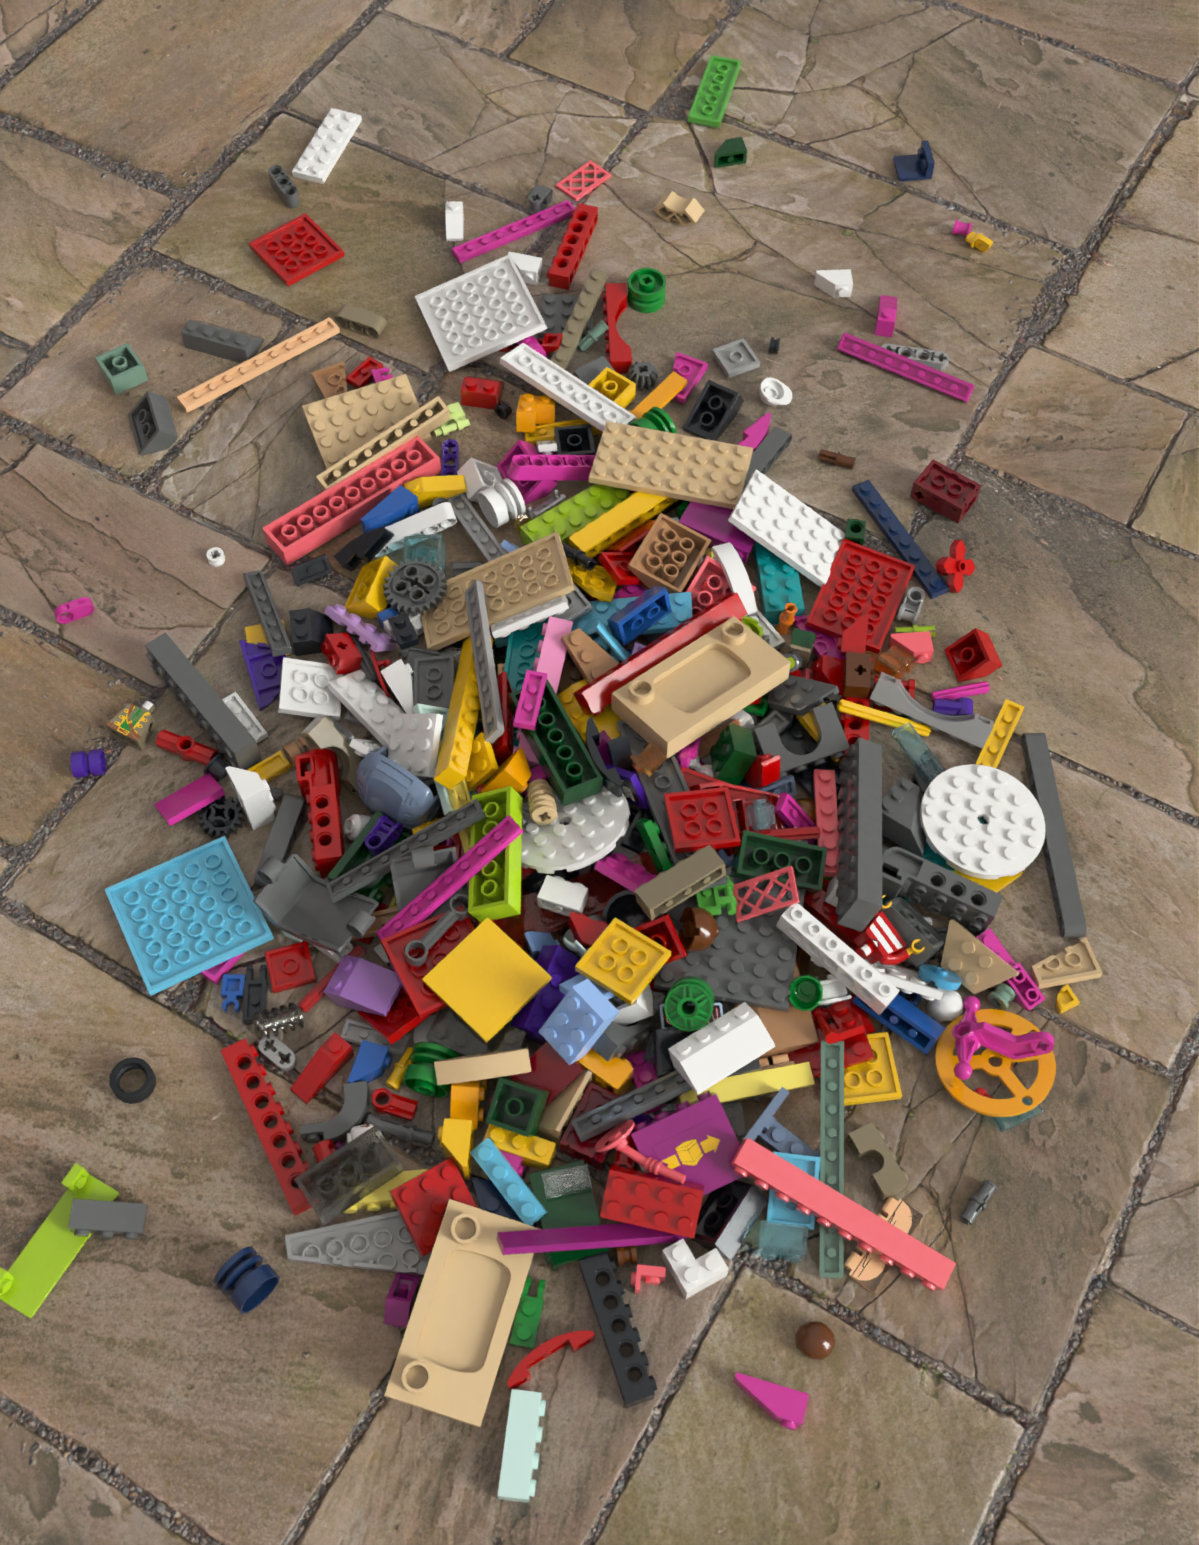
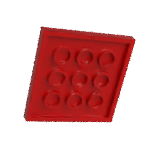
[249,213,345,287]
[381,905,475,1019]

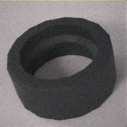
[109,1057,156,1104]

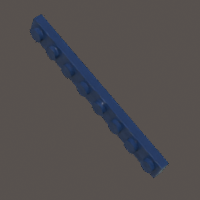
[852,480,949,599]

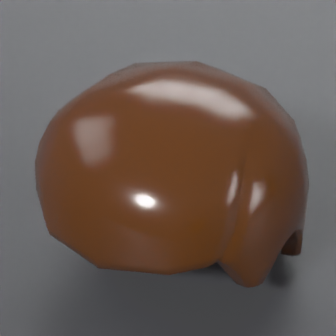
[795,1321,835,1360]

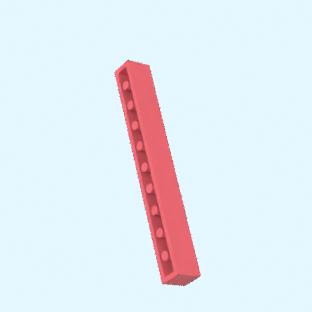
[730,1138,956,1291]

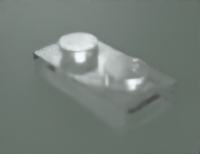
[541,1164,593,1199]

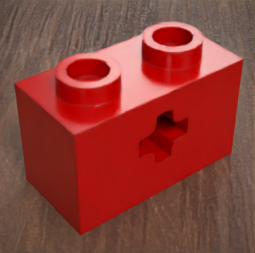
[321,632,362,675]

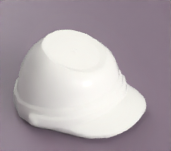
[759,378,792,406]

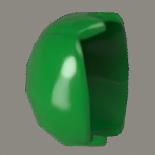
[788,975,823,1011]

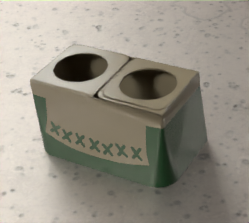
[789,628,816,670]

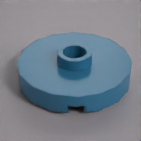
[917,964,962,991]

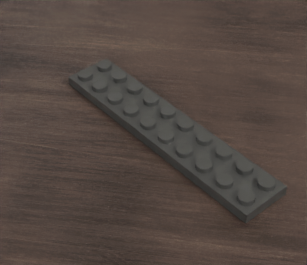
[616,720,728,891]

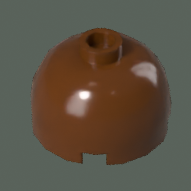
[679,907,719,952]

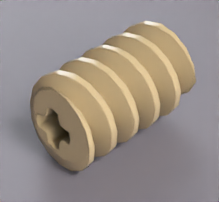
[527,779,558,825]

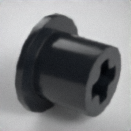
[203,753,230,781]

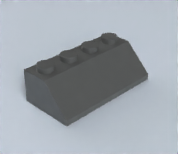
[181,320,264,363]

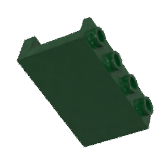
[327,811,412,904]
[526,1160,609,1271]

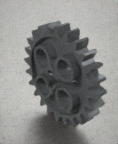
[383,557,447,617]

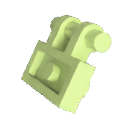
[433,402,470,437]

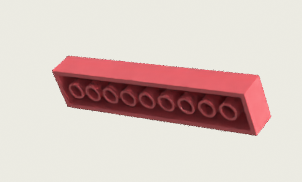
[262,436,441,566]

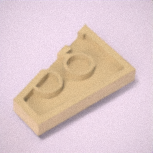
[1030,937,1102,989]

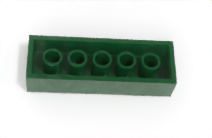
[509,679,603,807]

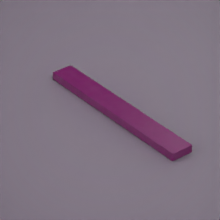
[497,1223,686,1255]

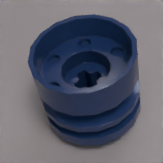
[213,1246,280,1314]

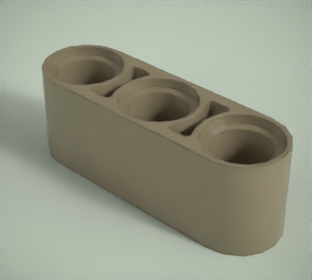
[334,304,387,339]

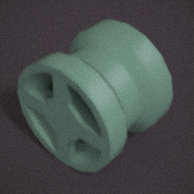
[987,982,1016,1010]

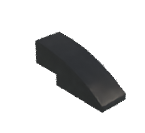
[334,527,395,571]

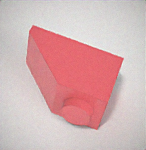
[888,631,934,664]

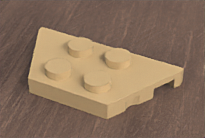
[941,919,1020,994]

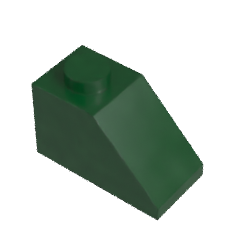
[714,137,747,168]

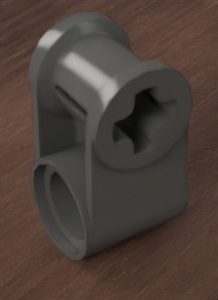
[528,184,553,215]

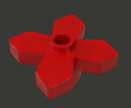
[936,540,975,593]

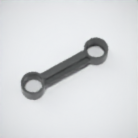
[405,894,470,966]

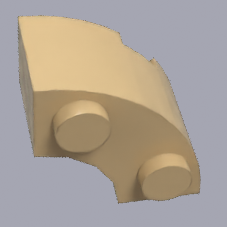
[653,191,705,226]

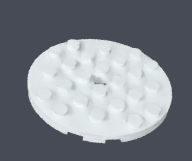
[920,764,1045,879]
[521,785,630,874]

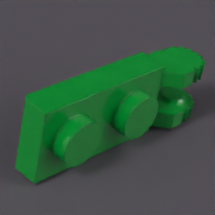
[510,1276,546,1350]

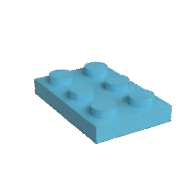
[766,1152,820,1230]

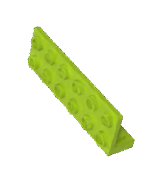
[0,1163,119,1318]

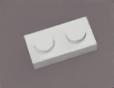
[536,440,557,455]

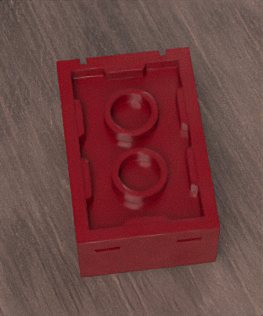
[910,459,982,523]
[560,1082,621,1171]

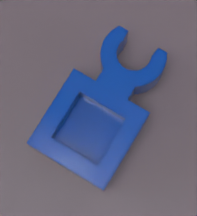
[221,974,246,1013]

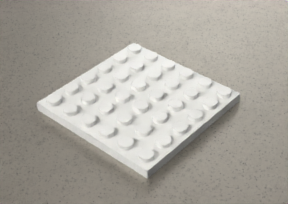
[415,254,547,372]

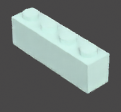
[498,1389,546,1503]

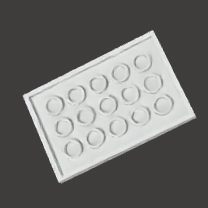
[728,469,845,588]

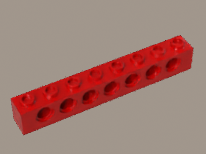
[220,1038,322,1216]

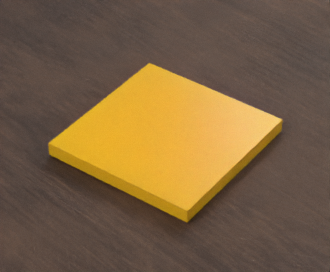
[422,917,552,1043]

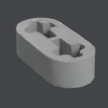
[259,1035,297,1072]

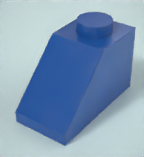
[347,1040,392,1084]

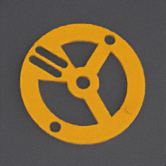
[935,1009,1056,1117]

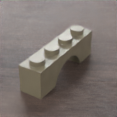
[300,717,362,795]

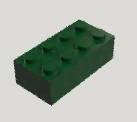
[731,830,827,895]

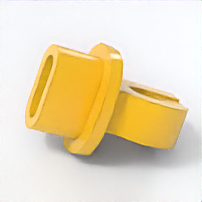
[965,231,993,252]

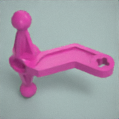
[952,995,1054,1080]

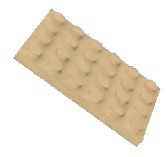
[302,374,432,470]

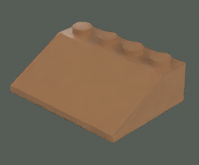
[628,513,712,594]
[734,960,819,1059]

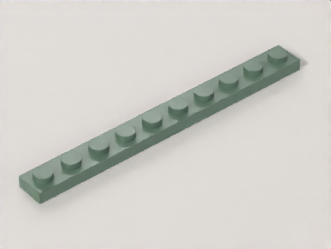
[819,1040,844,1279]

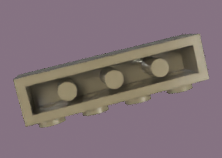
[635,845,726,921]

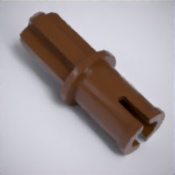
[818,449,856,469]

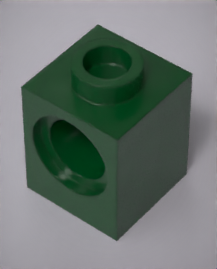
[844,518,866,546]

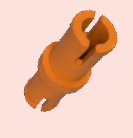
[776,603,798,635]

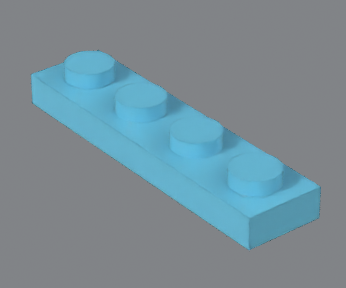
[470,1137,547,1226]

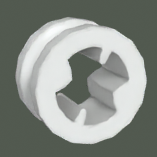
[206,547,225,567]

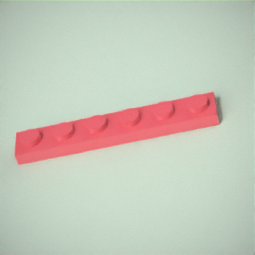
[813,769,839,877]

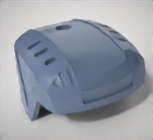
[356,745,442,835]

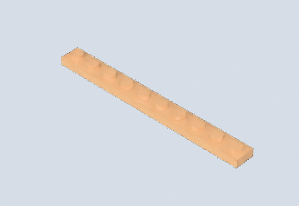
[177,317,340,413]

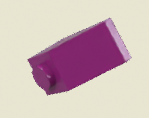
[384,1273,420,1328]

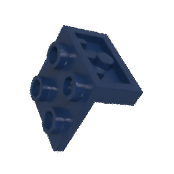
[893,140,935,181]

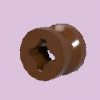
[615,1246,638,1267]

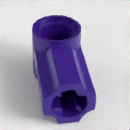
[932,697,973,716]

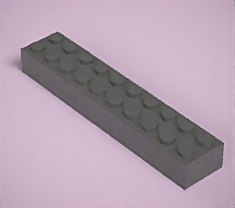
[835,737,882,932]

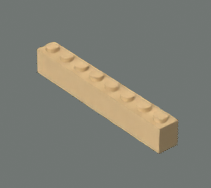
[316,396,450,492]

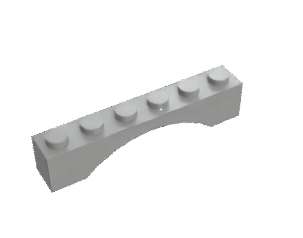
[870,672,994,749]

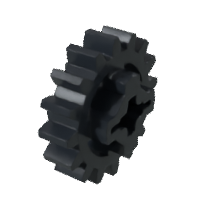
[198,795,245,839]

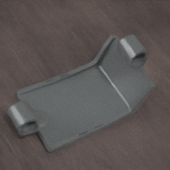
[389,846,466,922]
[253,853,379,953]

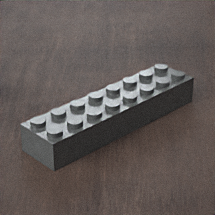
[145,632,262,770]

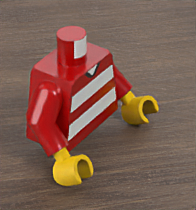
[854,895,925,965]

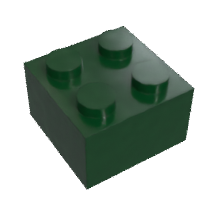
[709,723,757,786]
[486,1077,549,1137]

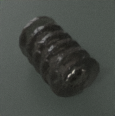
[253,1002,304,1040]

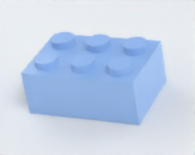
[538,979,619,1065]

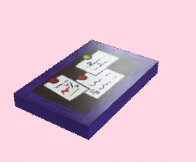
[604,763,649,809]

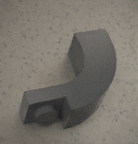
[300,1081,370,1146]

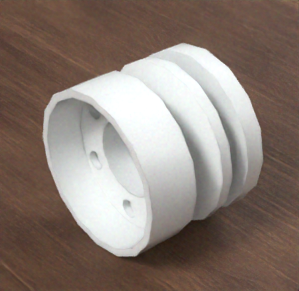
[477,478,526,528]

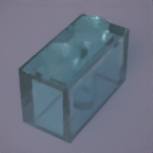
[756,1220,808,1263]

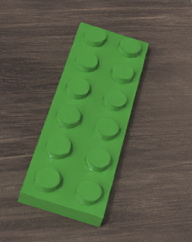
[688,55,742,128]

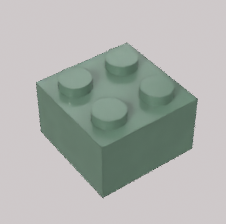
[95,343,148,395]

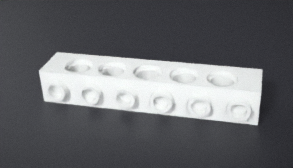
[776,903,900,1015]

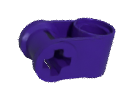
[365,815,403,857]

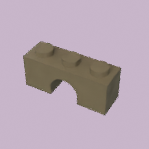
[846,1122,909,1202]

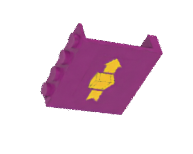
[631,1090,742,1195]

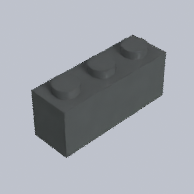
[69,1199,148,1240]

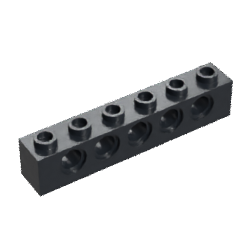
[579,1251,657,1408]

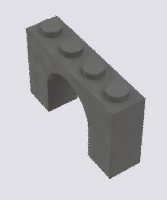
[752,702,850,778]
[592,1007,660,1062]

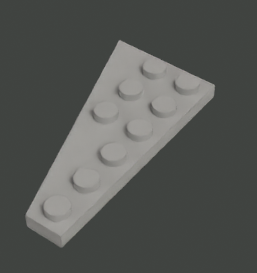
[285,1211,432,1276]

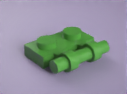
[695,874,737,915]

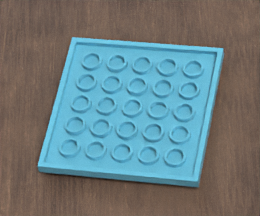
[104,836,274,996]

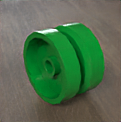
[627,268,666,313]

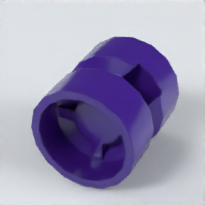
[70,749,106,778]

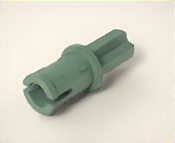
[578,320,609,351]

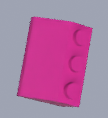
[497,440,558,505]

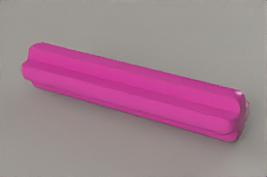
[931,681,990,702]

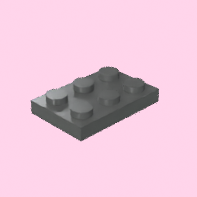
[413,654,455,708]

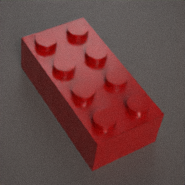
[600,1165,704,1239]

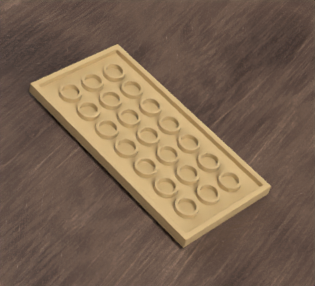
[589,421,753,509]
[417,532,575,651]

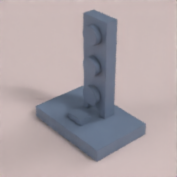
[740,1087,820,1180]

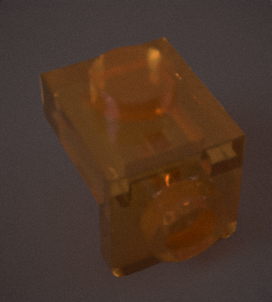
[630,743,667,777]

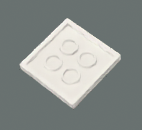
[278,657,343,721]
[388,714,443,778]

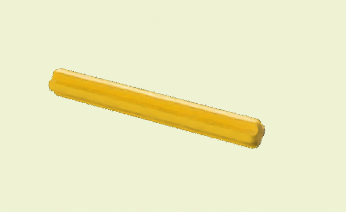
[837,700,931,737]

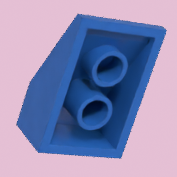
[361,485,419,534]

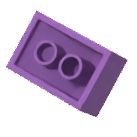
[323,955,402,1016]

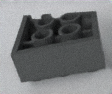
[882,777,926,857]

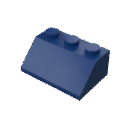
[607,586,672,646]

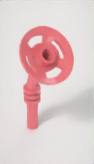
[595,1120,686,1184]

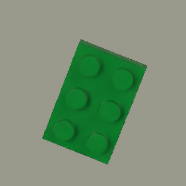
[635,818,674,874]

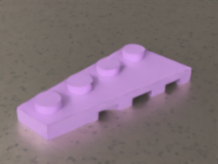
[324,604,398,652]

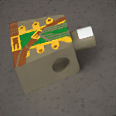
[106,701,157,751]

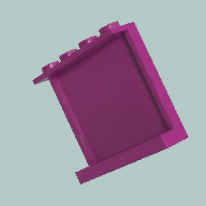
[679,490,756,564]

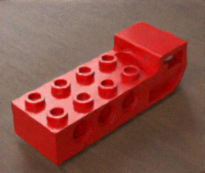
[295,749,345,879]

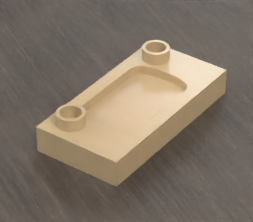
[611,616,791,759]
[384,1199,539,1428]

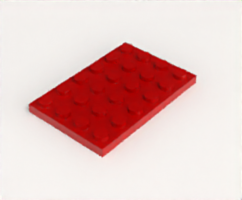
[805,539,916,655]

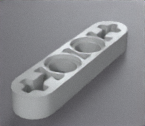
[881,344,949,370]

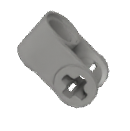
[896,587,925,625]

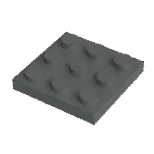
[540,294,593,339]

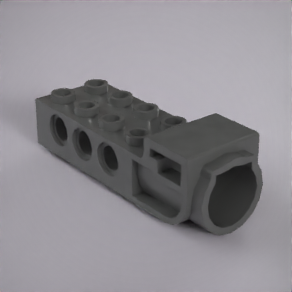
[882,845,1003,933]

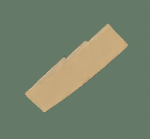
[434,1048,531,1085]

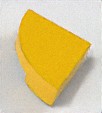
[1056,984,1080,1014]

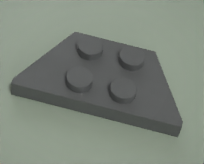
[767,674,839,716]

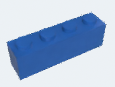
[852,994,946,1054]

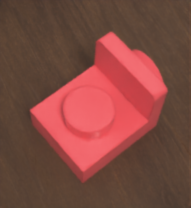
[630,1264,666,1294]

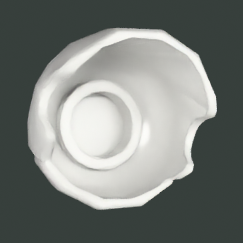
[927,989,963,1022]

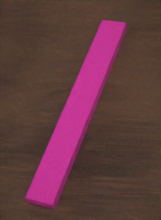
[451,200,576,263]
[837,332,975,402]
[376,815,524,939]

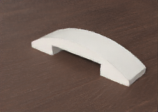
[711,542,757,616]

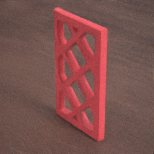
[555,160,611,201]
[733,866,800,922]

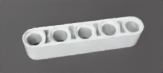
[374,502,457,558]

